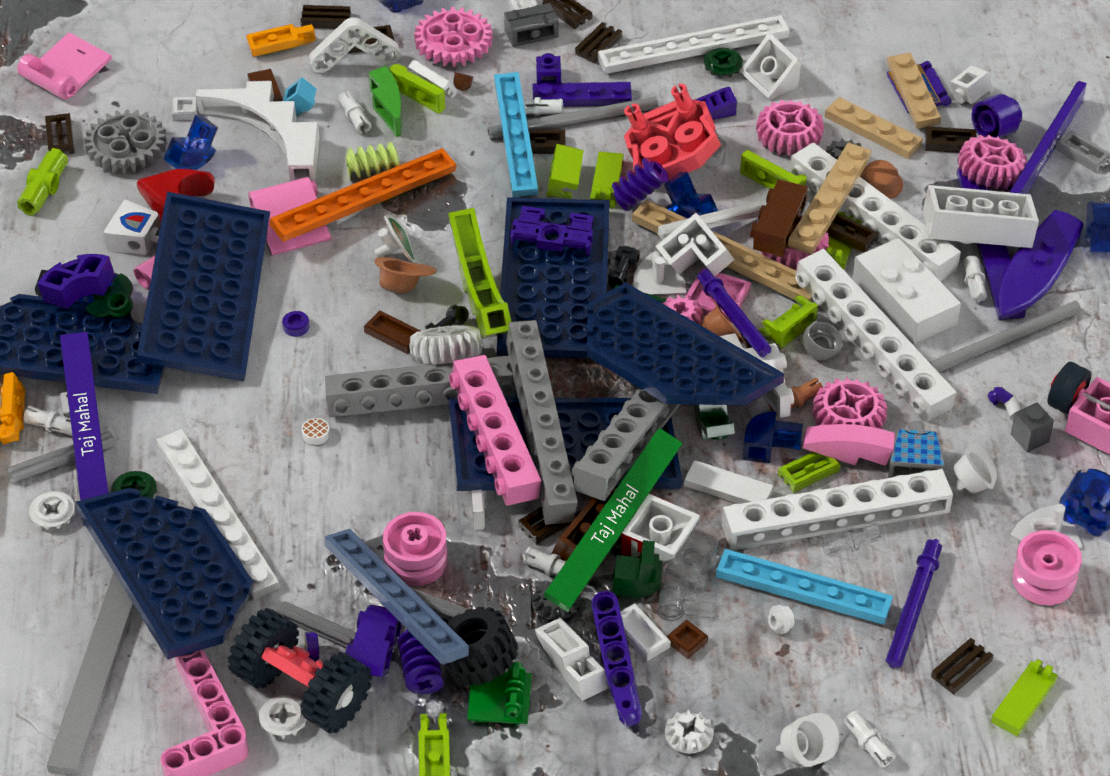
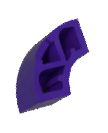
[37,254,115,309]
[345,604,402,677]

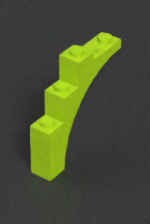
[448,208,511,339]

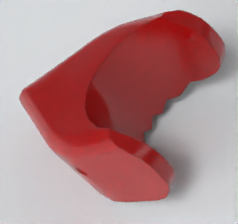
[137,169,215,221]

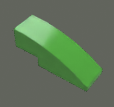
[369,66,402,137]

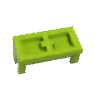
[546,144,584,199]
[758,295,818,350]

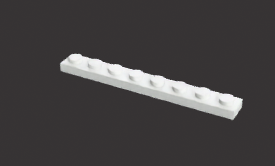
[598,15,789,74]
[156,429,280,600]

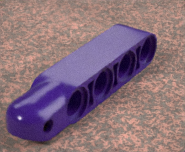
[592,591,642,727]

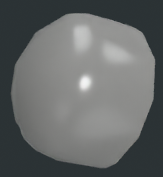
[803,321,843,361]

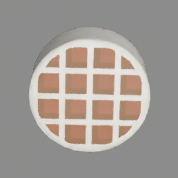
[301,418,330,445]

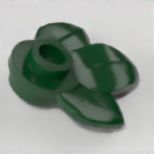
[85,273,133,318]

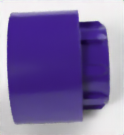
[971,94,1022,139]

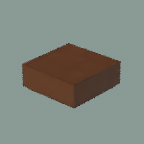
[666,619,708,659]

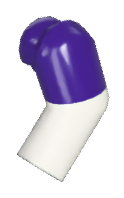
[988,387,1021,421]

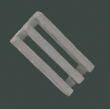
[1055,131,1110,173]

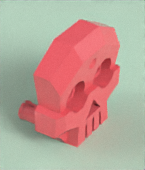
[624,84,721,181]

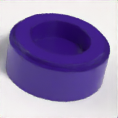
[282,311,310,337]
[304,632,319,662]

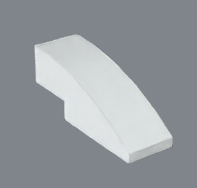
[535,618,608,701]

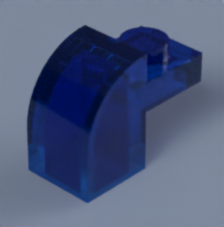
[164,115,218,170]
[664,171,718,219]
[1086,201,1110,253]
[742,412,803,463]

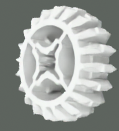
[409,325,483,365]

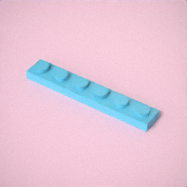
[494,72,538,197]
[716,549,893,625]

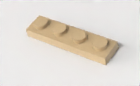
[887,52,941,129]
[825,97,922,159]

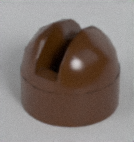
[453,72,474,91]

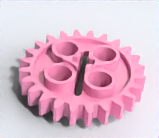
[414,7,493,67]

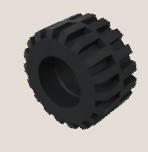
[444,607,518,686]

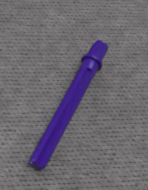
[697,269,772,357]
[885,539,942,668]

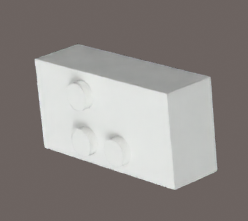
[923,185,1039,248]
[853,238,961,345]

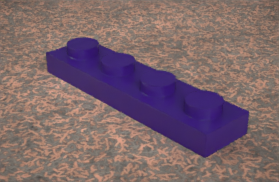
[533,82,632,107]

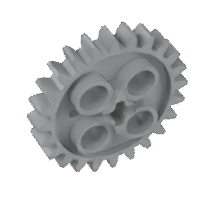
[84,109,167,173]

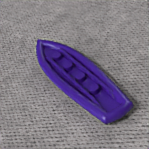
[998,210,1084,318]

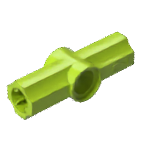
[17,148,68,216]

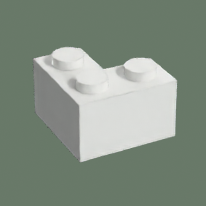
[655,213,735,277]

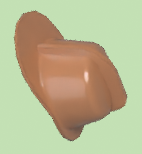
[859,160,903,199]
[374,257,437,294]
[700,301,750,348]

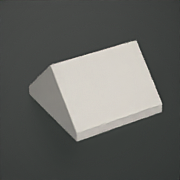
[740,33,801,100]

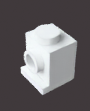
[950,66,994,104]

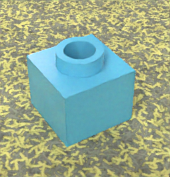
[283,77,317,117]

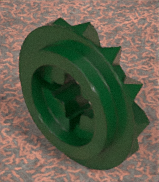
[704,48,743,78]
[111,471,157,499]

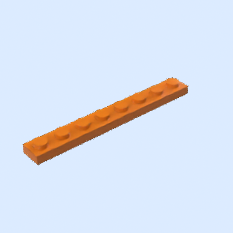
[269,148,457,242]

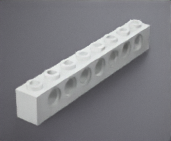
[790,142,961,282]
[795,249,957,423]
[722,469,953,551]

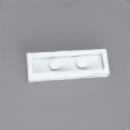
[684,460,774,504]

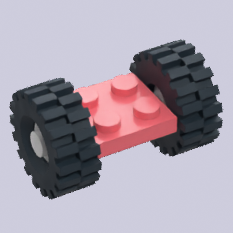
[228,608,372,734]

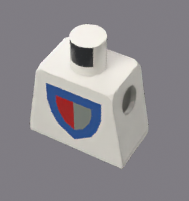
[103,199,161,256]

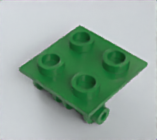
[467,662,532,724]

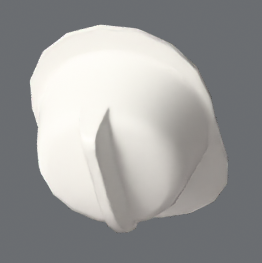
[954,442,997,494]
[775,713,840,767]

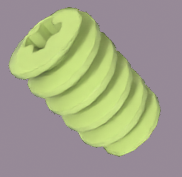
[346,142,400,180]

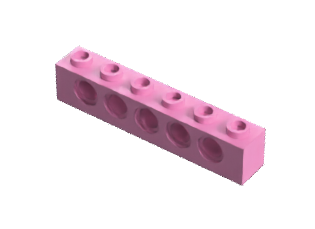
[449,355,541,506]

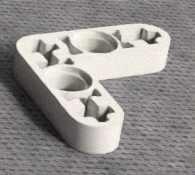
[309,18,400,73]

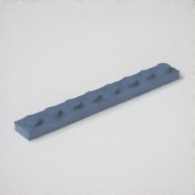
[325,529,469,665]

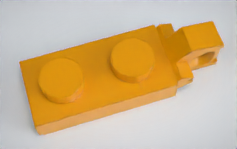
[246,24,316,57]
[0,372,26,445]

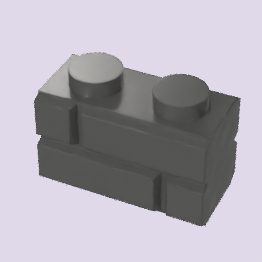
[504,3,559,47]

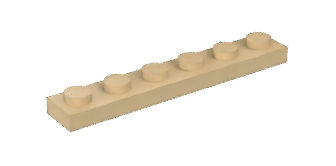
[788,143,872,255]

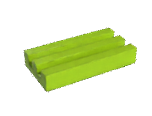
[778,452,840,493]

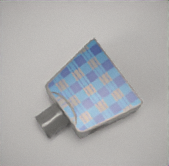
[888,421,945,478]

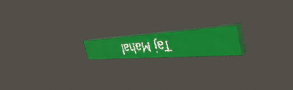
[543,428,683,612]

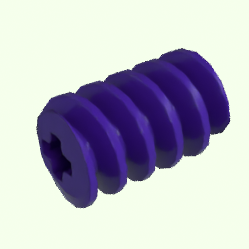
[612,158,668,211]
[397,630,443,695]

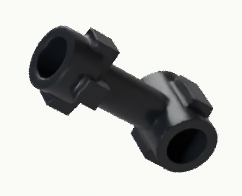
[608,246,640,288]
[425,304,469,330]

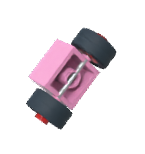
[1047,361,1110,455]

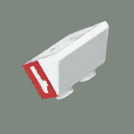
[621,494,700,561]

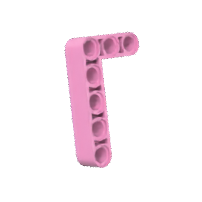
[161,650,249,776]

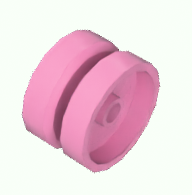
[383,512,447,586]
[1012,530,1082,606]

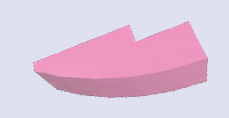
[802,424,895,466]

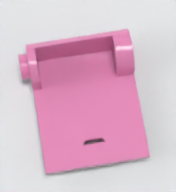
[17,32,112,100]
[248,177,331,256]

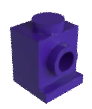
[536,53,561,84]

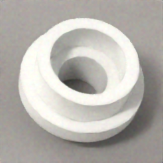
[768,605,794,635]

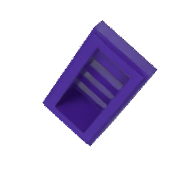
[695,86,737,120]

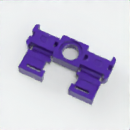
[510,206,594,255]

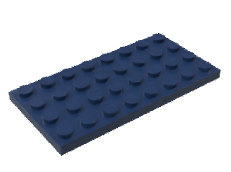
[136,191,270,381]
[496,197,610,358]
[448,398,683,491]

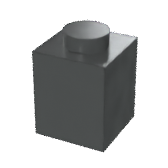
[1011,402,1054,452]

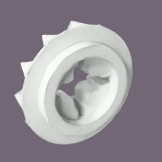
[29,491,75,531]
[259,695,307,739]
[665,709,714,754]

